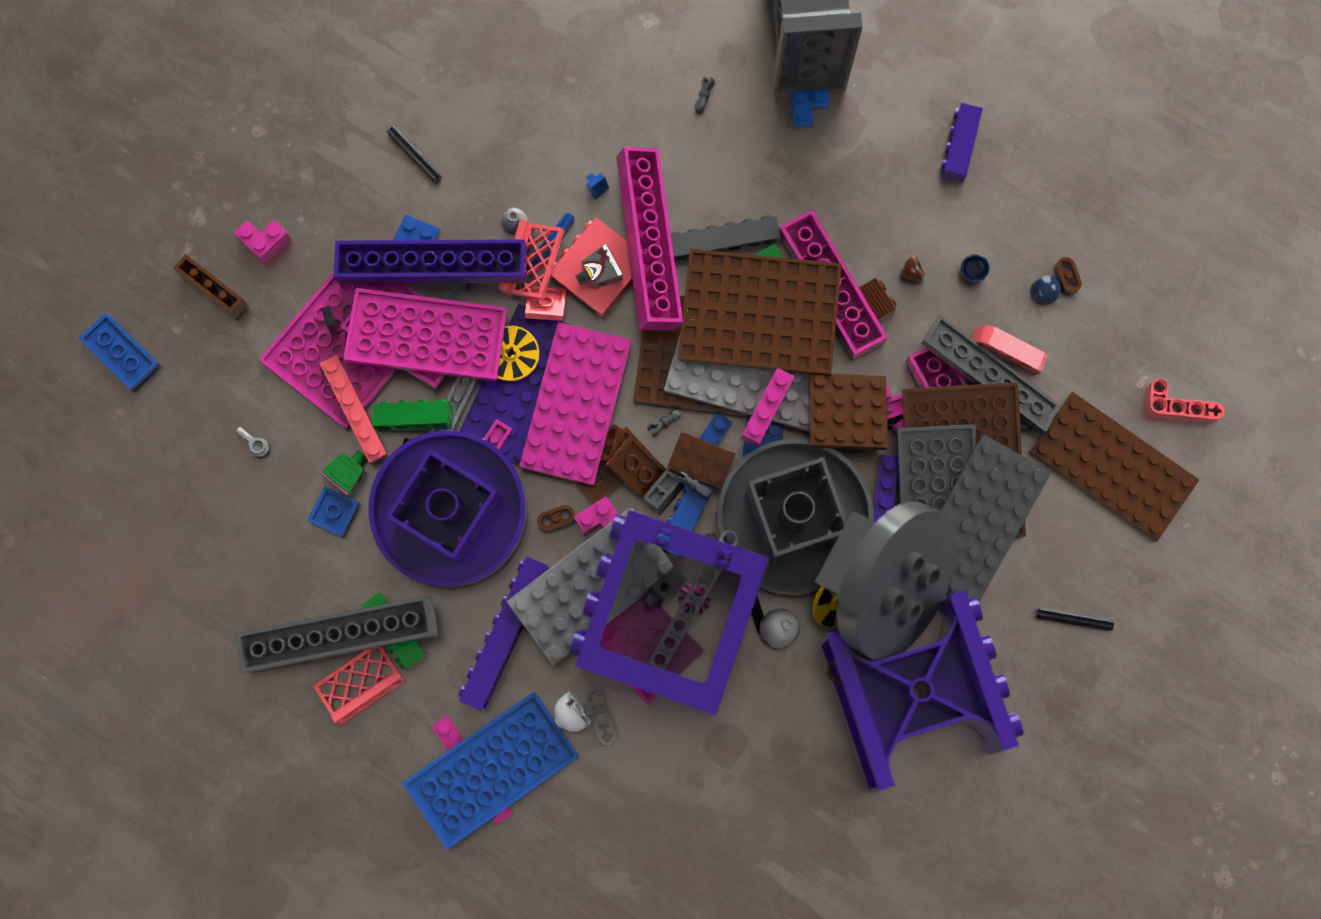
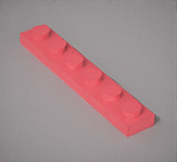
[319,355,387,464]

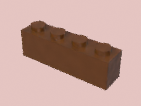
[173,254,248,319]

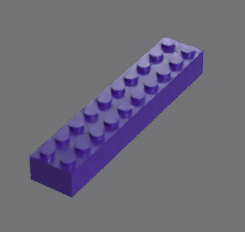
[334,239,527,284]

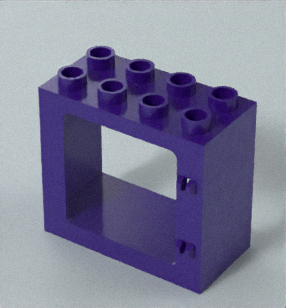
[569,510,770,715]

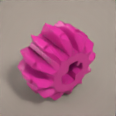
[678,583,711,614]

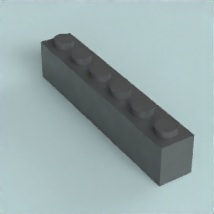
[671,215,781,262]

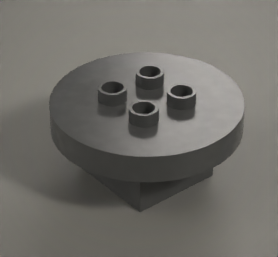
[717,439,874,596]
[815,501,957,660]

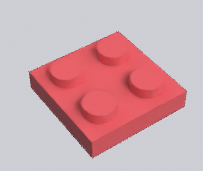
[525,286,566,321]

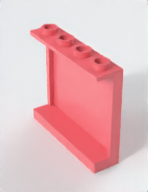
[550,217,633,319]

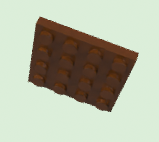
[809,373,888,450]

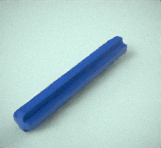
[527,212,574,275]

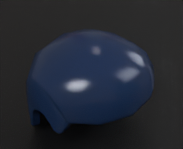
[960,254,990,283]
[1030,276,1062,304]

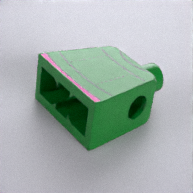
[320,450,366,498]

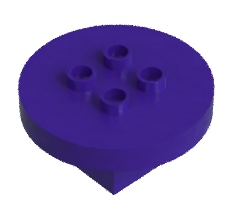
[368,430,527,588]

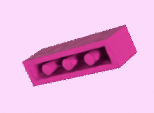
[741,368,795,448]

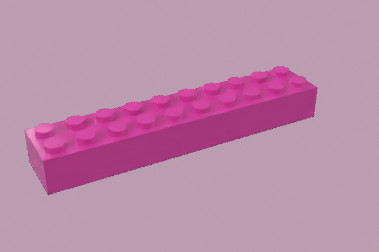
[616,147,683,331]

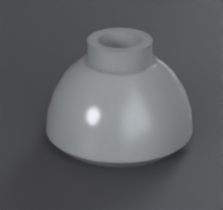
[501,208,527,234]

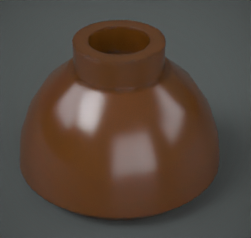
[901,256,925,281]

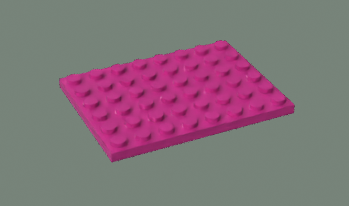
[258,272,421,430]

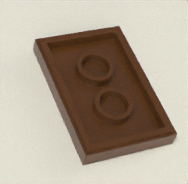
[605,435,666,501]

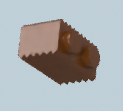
[859,278,897,322]

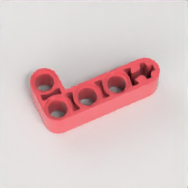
[972,325,1047,374]
[1145,378,1225,423]

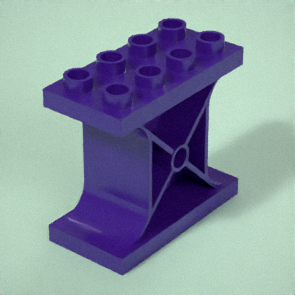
[820,590,1024,793]

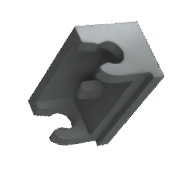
[643,469,684,515]

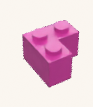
[234,220,291,265]
[574,496,618,537]

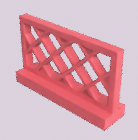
[498,220,565,300]
[313,647,406,726]

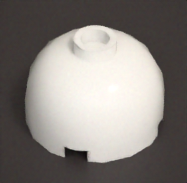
[760,608,800,649]
[554,692,592,732]

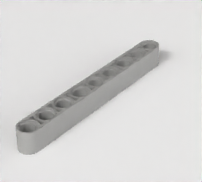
[647,531,738,670]

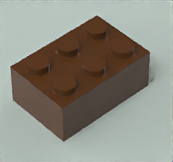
[667,432,736,489]

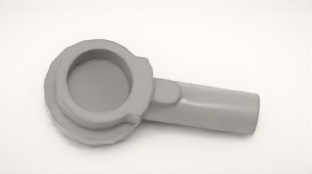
[236,427,269,457]

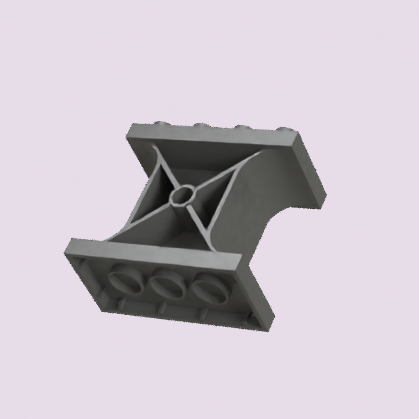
[772,0,863,95]

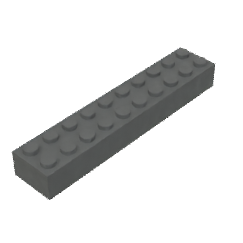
[236,596,438,673]

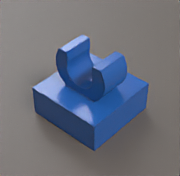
[586,173,609,199]

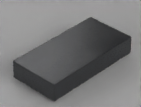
[322,306,340,336]

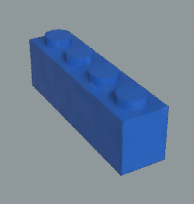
[658,478,714,559]

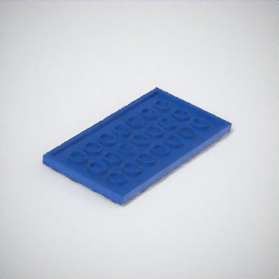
[402,691,579,850]

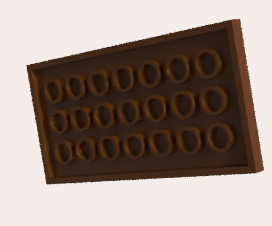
[1029,392,1199,542]

